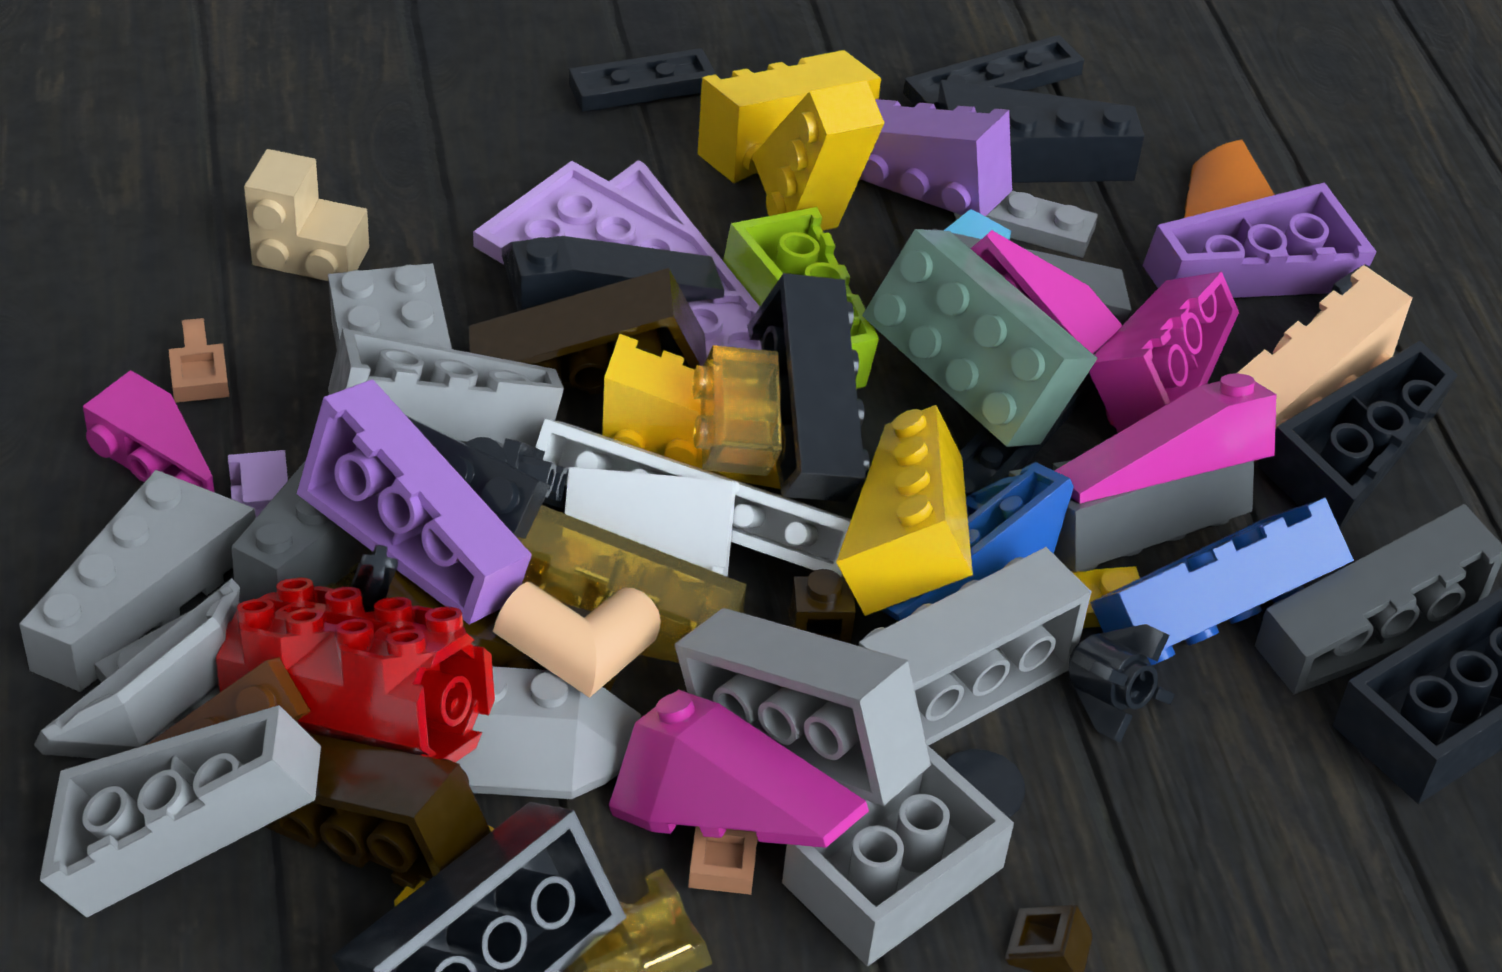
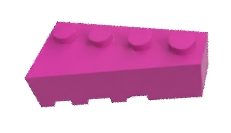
[1089,272,1239,433]

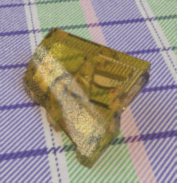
[569,869,713,972]

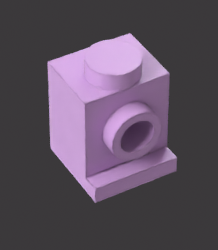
[228,450,288,517]

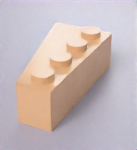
[1238,265,1412,462]

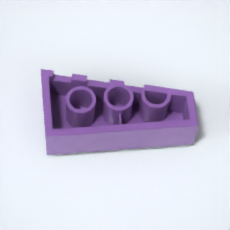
[860,99,1012,217]
[1143,182,1376,298]
[297,379,532,625]

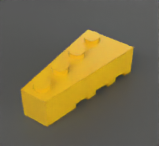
[698,50,881,183]
[752,80,884,230]
[602,334,781,489]
[836,405,973,616]

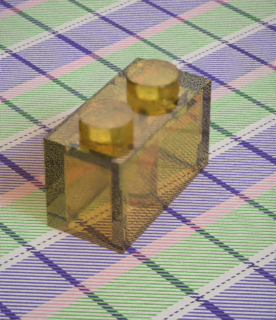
[692,345,782,476]

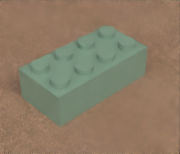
[862,229,1098,447]

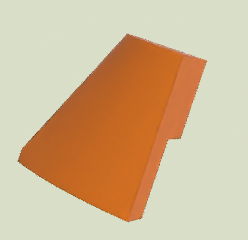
[1184,139,1275,218]

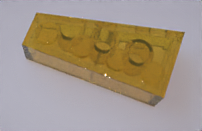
[516,505,746,663]

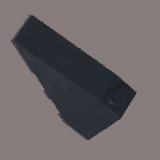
[501,236,724,311]

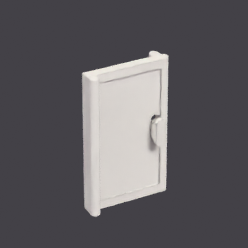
[557,467,740,584]

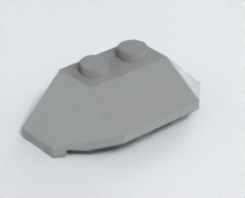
[34,578,240,759]
[456,666,641,799]

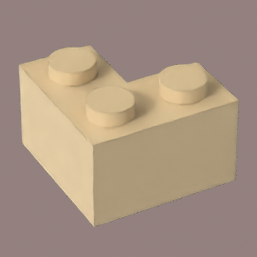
[244,149,369,281]

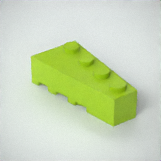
[723,207,879,389]

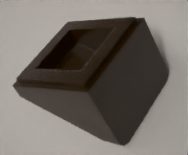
[1005,905,1093,972]

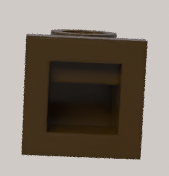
[788,569,855,644]

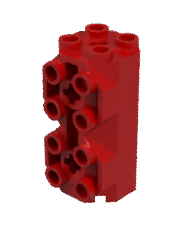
[216,577,495,763]

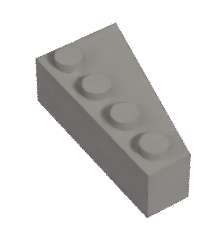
[328,328,564,447]
[19,470,256,692]
[40,705,321,918]

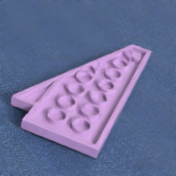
[473,160,769,393]

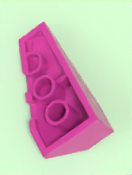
[1054,373,1277,504]
[609,689,869,848]

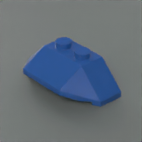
[880,462,1074,621]

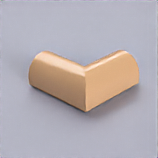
[493,582,661,698]

